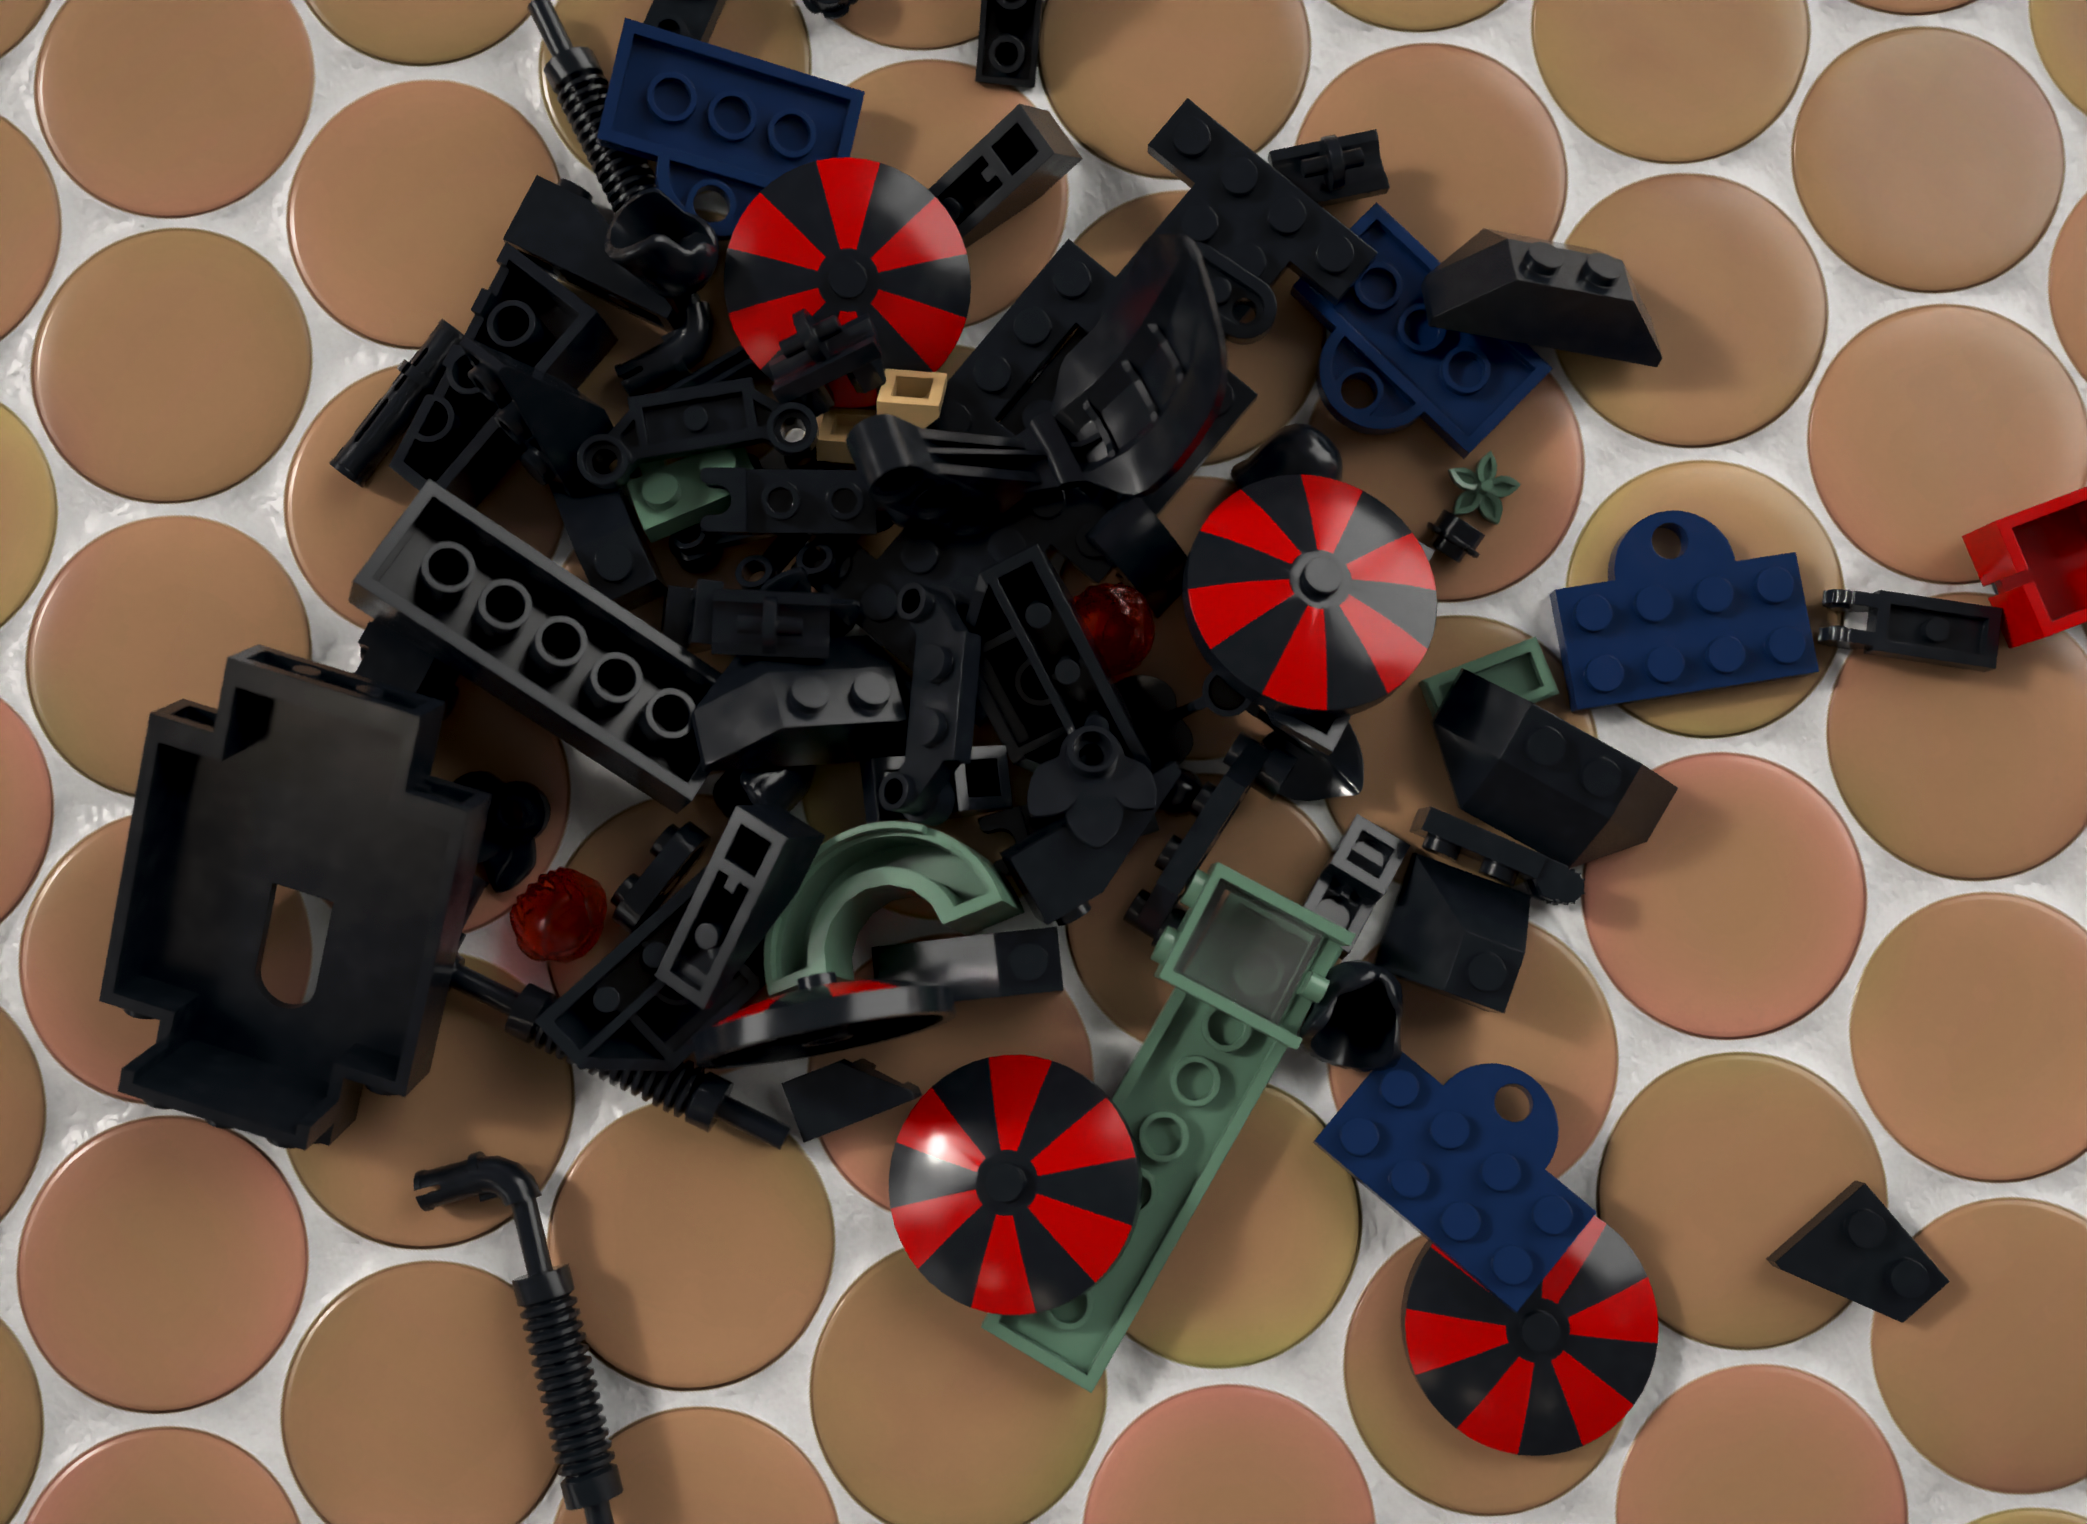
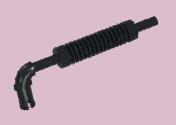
[528,0,714,397]
[448,875,792,1150]
[413,1151,623,1524]

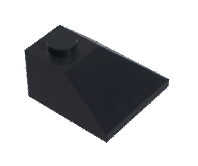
[1373,852,1531,1013]

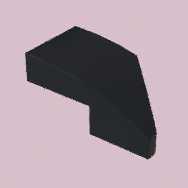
[782,1058,922,1142]

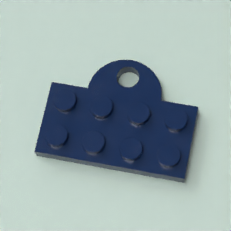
[596,18,865,241]
[1290,202,1553,459]
[1549,510,1819,713]
[1313,1052,1597,1313]

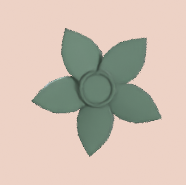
[1447,451,1521,525]

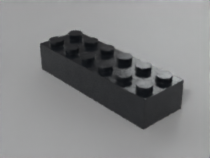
[348,479,722,814]

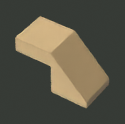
[816,369,947,463]

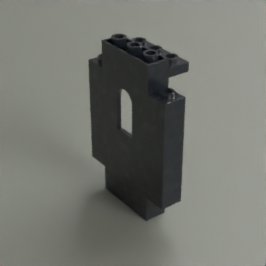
[99,644,492,1151]

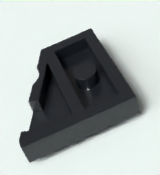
[1766,1181,1950,1323]

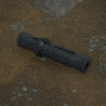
[329,319,464,488]

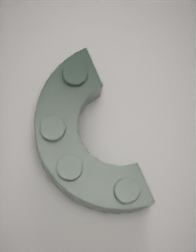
[764,821,1024,997]

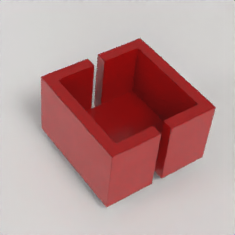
[1962,487,2087,649]

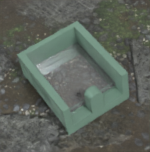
[1150,862,1356,1050]

